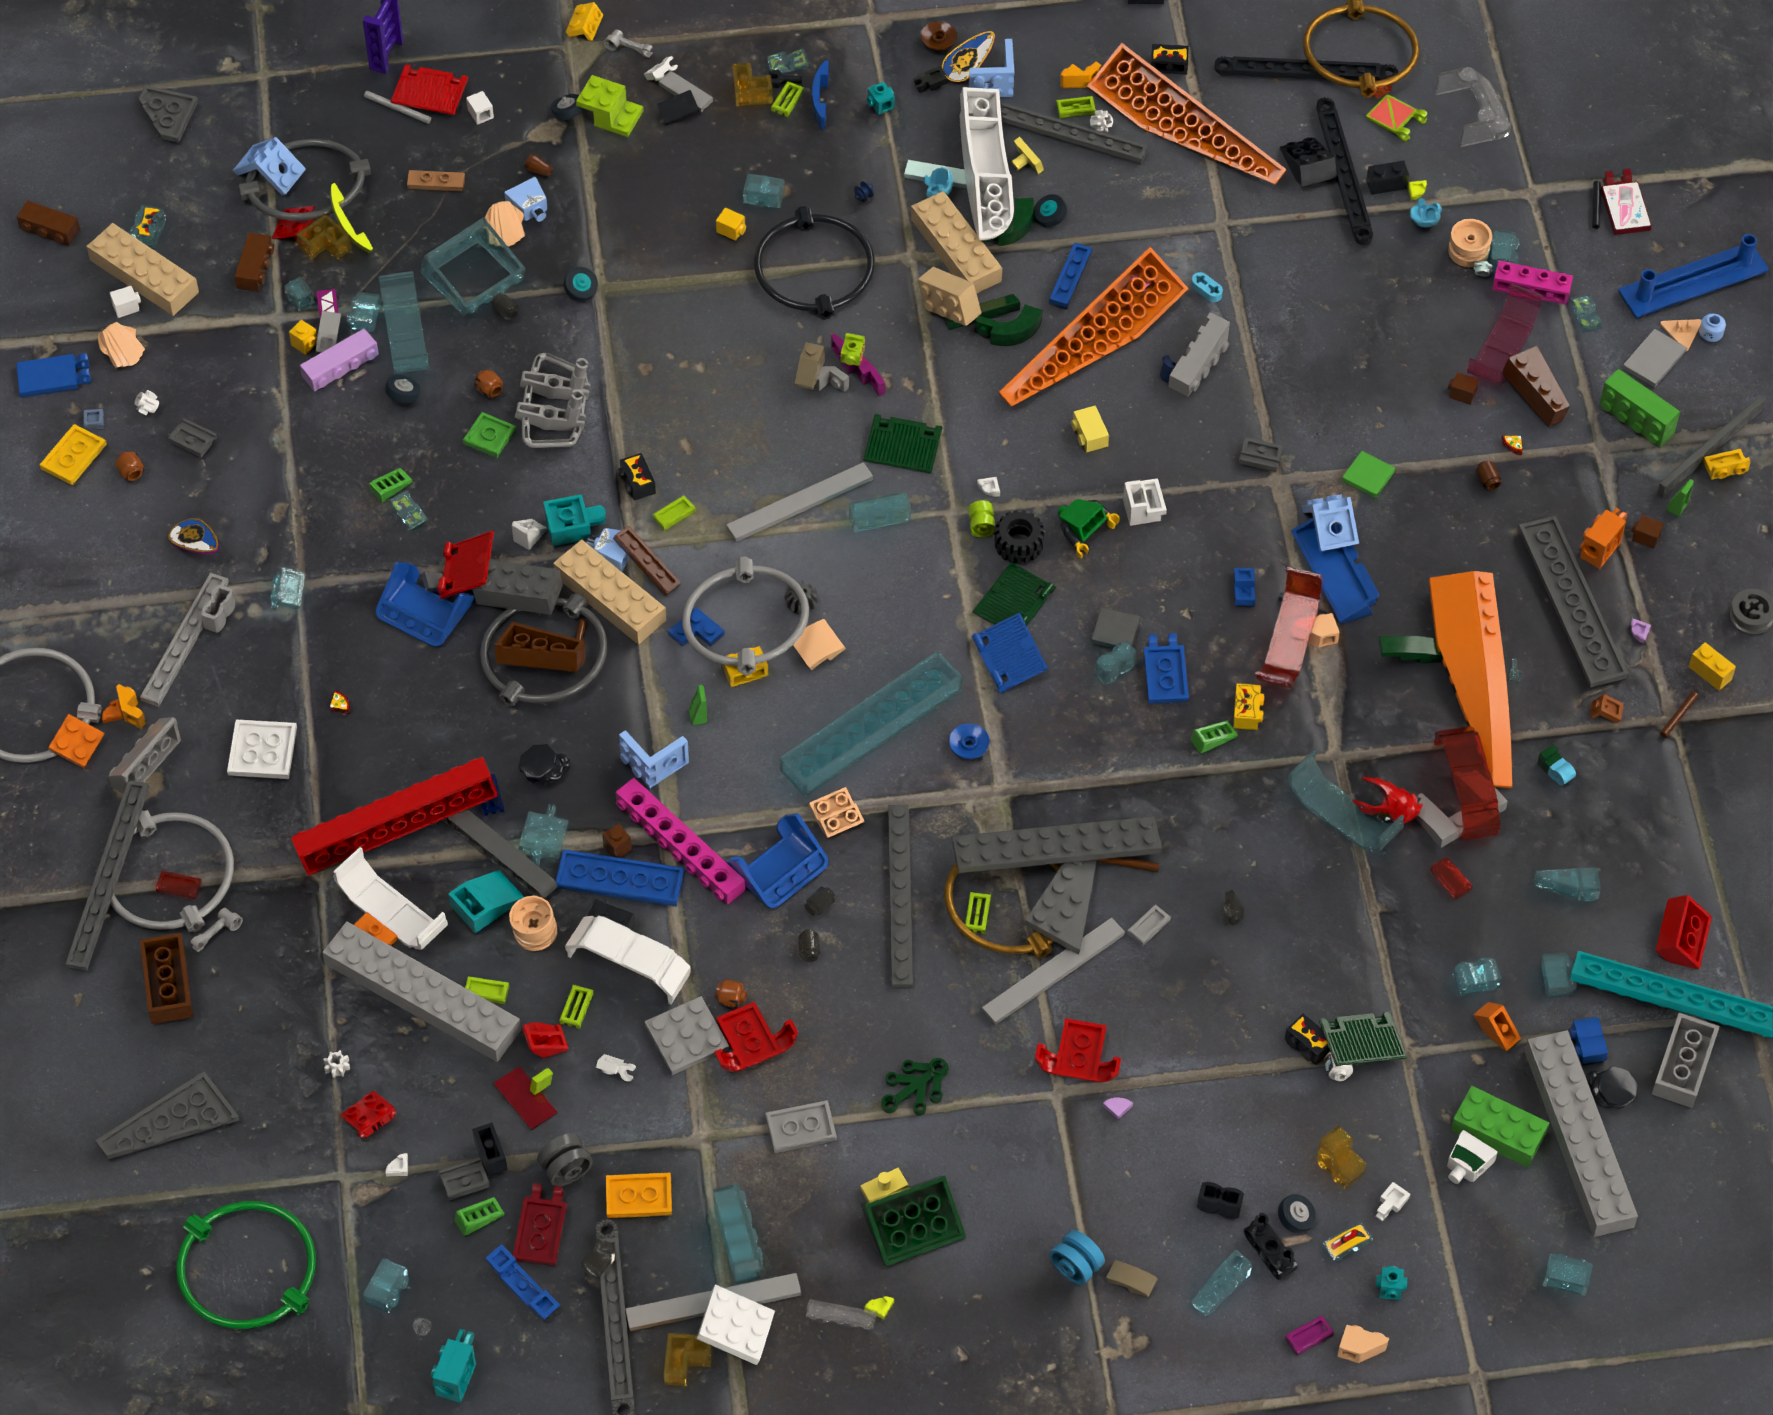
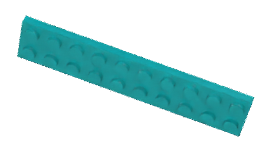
[1570,951,1773,1038]

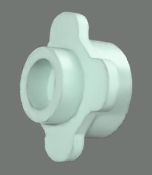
[1473,261,1493,277]

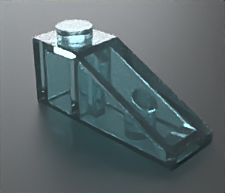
[1533,867,1601,901]

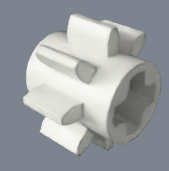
[1090,110,1113,133]
[135,390,159,416]
[323,1050,350,1078]

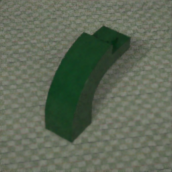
[981,198,1034,246]
[975,304,1043,346]

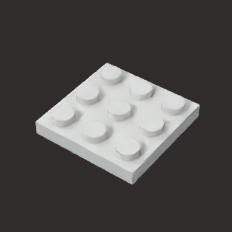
[227,720,297,779]
[696,1285,775,1365]

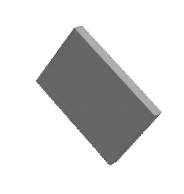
[1622,329,1687,388]
[765,1100,837,1153]

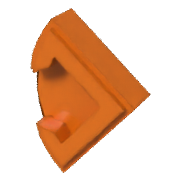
[102,699,123,723]

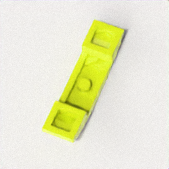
[330,183,373,253]

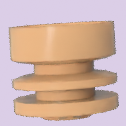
[509,896,558,951]

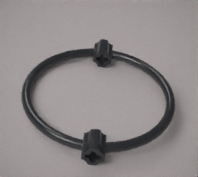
[754,206,875,320]

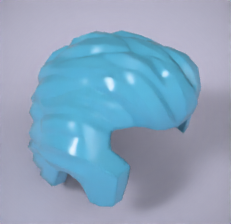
[924,167,953,198]
[1410,198,1442,228]

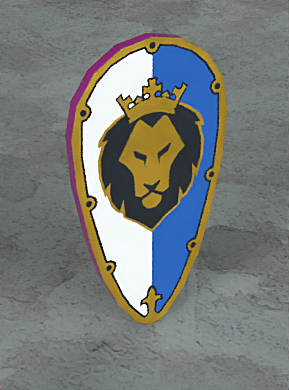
[942,31,995,83]
[168,518,219,554]

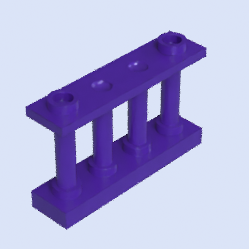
[363,0,404,74]

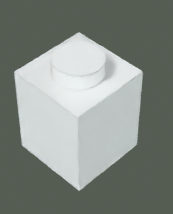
[466,91,494,125]
[109,286,141,318]

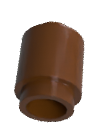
[1476,461,1502,491]

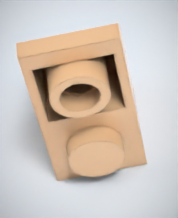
[1293,613,1340,647]
[1337,1325,1389,1363]

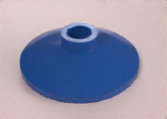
[949,723,990,759]

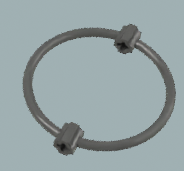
[239,139,371,221]
[480,593,607,707]

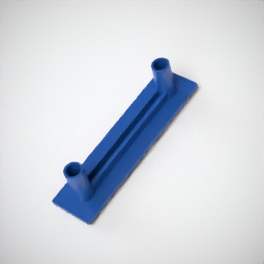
[1618,234,1769,318]

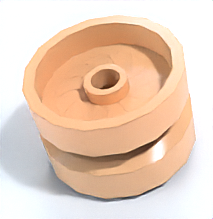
[1448,219,1492,268]

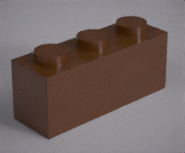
[17,200,80,246]
[235,233,274,292]

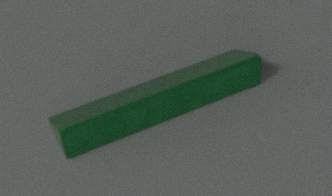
[943,294,1020,330]

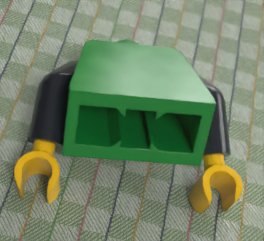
[1057,499,1120,559]

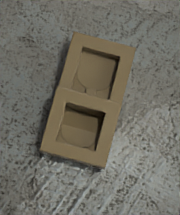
[1106,1260,1158,1297]

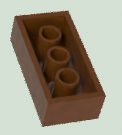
[140,933,194,1024]

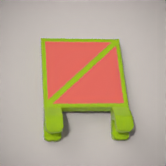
[1366,94,1427,142]

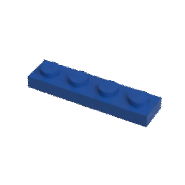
[1049,243,1092,309]

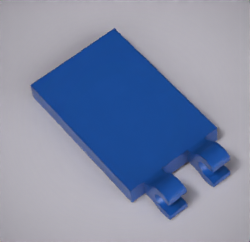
[16,353,91,397]
[1143,633,1189,704]

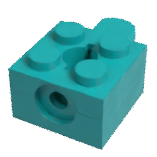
[543,494,606,546]
[431,1329,476,1403]

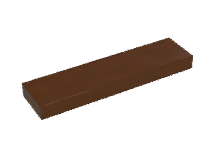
[613,525,681,596]

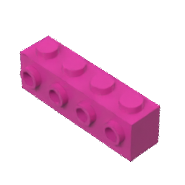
[1492,261,1573,305]

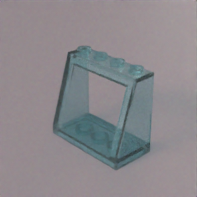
[420,217,526,316]

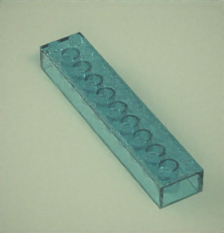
[779,651,963,797]

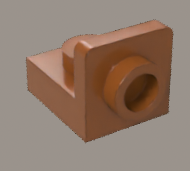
[1590,694,1624,723]

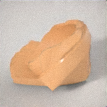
[484,201,525,246]
[98,322,145,368]

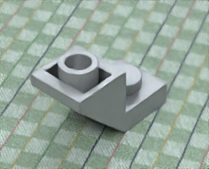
[316,311,341,352]
[814,366,849,392]

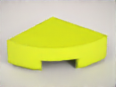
[1407,180,1427,201]
[864,1296,894,1319]

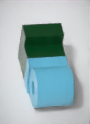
[1537,744,1576,786]

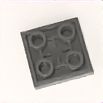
[1091,607,1140,652]

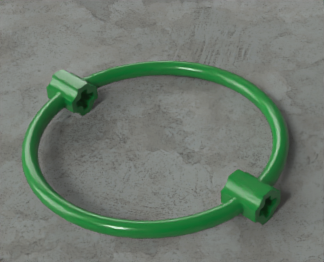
[176,1201,316,1329]

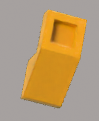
[1060,62,1102,88]
[116,684,146,729]

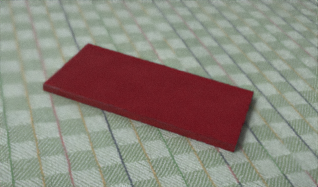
[493,1066,558,1131]

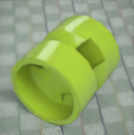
[968,500,996,538]

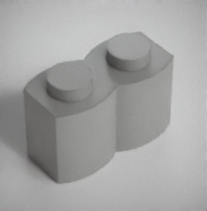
[201,585,235,633]

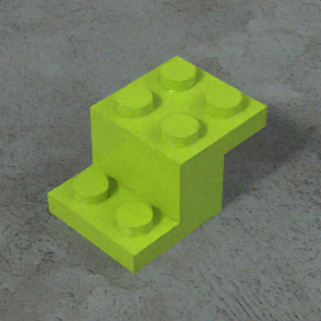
[576,75,643,137]

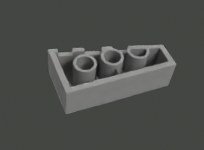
[1168,312,1230,397]

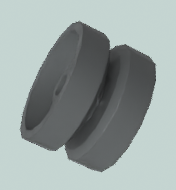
[537,1133,593,1186]

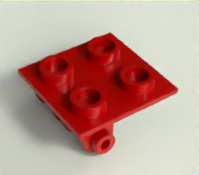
[272,206,315,244]
[340,1090,396,1139]

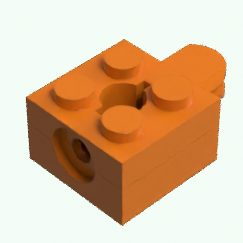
[1580,507,1627,569]

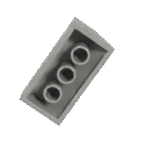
[108,717,181,794]

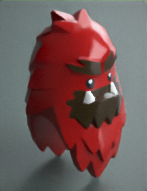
[1352,777,1423,825]

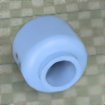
[1699,314,1726,342]

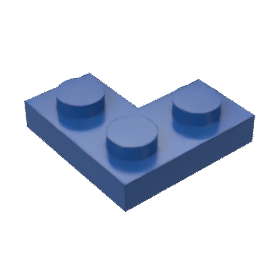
[668,607,725,647]

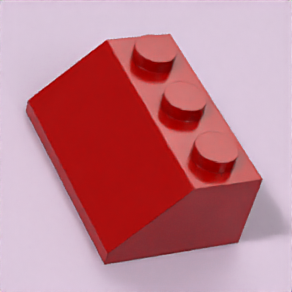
[1655,895,1712,969]

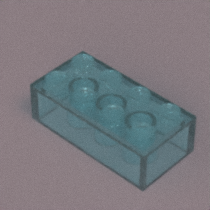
[713,1183,764,1284]

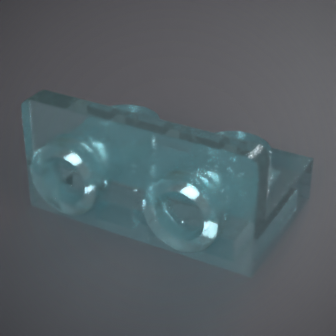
[270,567,305,610]

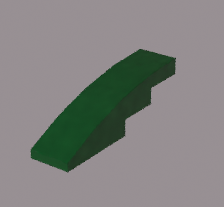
[1379,636,1443,663]

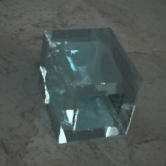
[284,277,315,312]

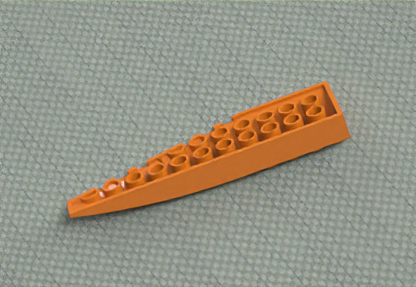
[1087,43,1287,185]

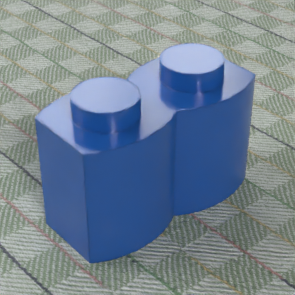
[1569,1017,1608,1064]

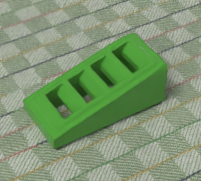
[369,468,413,503]
[1666,479,1694,516]
[689,685,707,725]
[1191,720,1238,753]
[454,1197,504,1236]

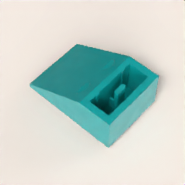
[448,870,524,934]

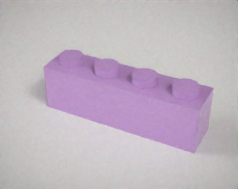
[300,329,379,391]

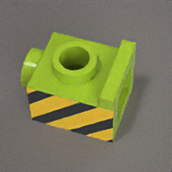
[841,333,865,366]

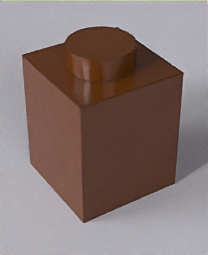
[1448,372,1479,405]
[1631,515,1664,549]
[602,824,632,858]

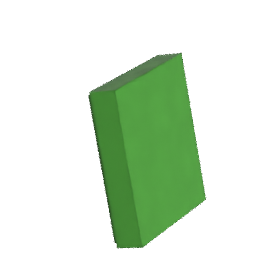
[463,412,516,458]
[1342,451,1396,498]

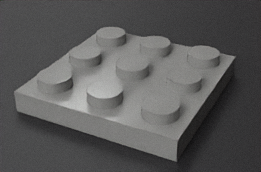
[645,996,729,1075]

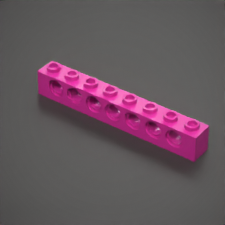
[616,778,746,905]

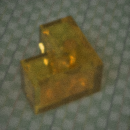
[732,62,773,106]
[297,214,352,259]
[1316,1125,1366,1189]
[664,1333,713,1386]

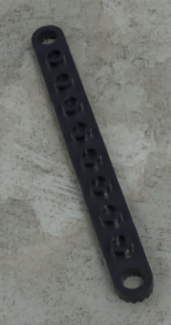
[1214,56,1398,81]
[1316,97,1373,245]

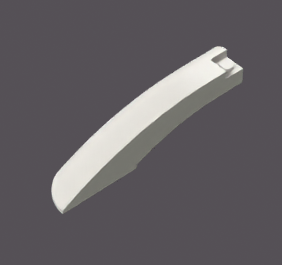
[960,87,1014,240]

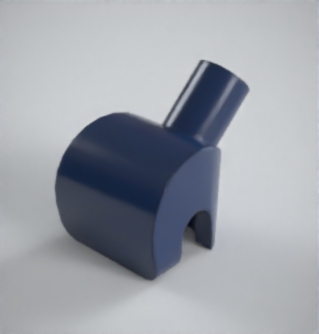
[1160,355,1177,382]

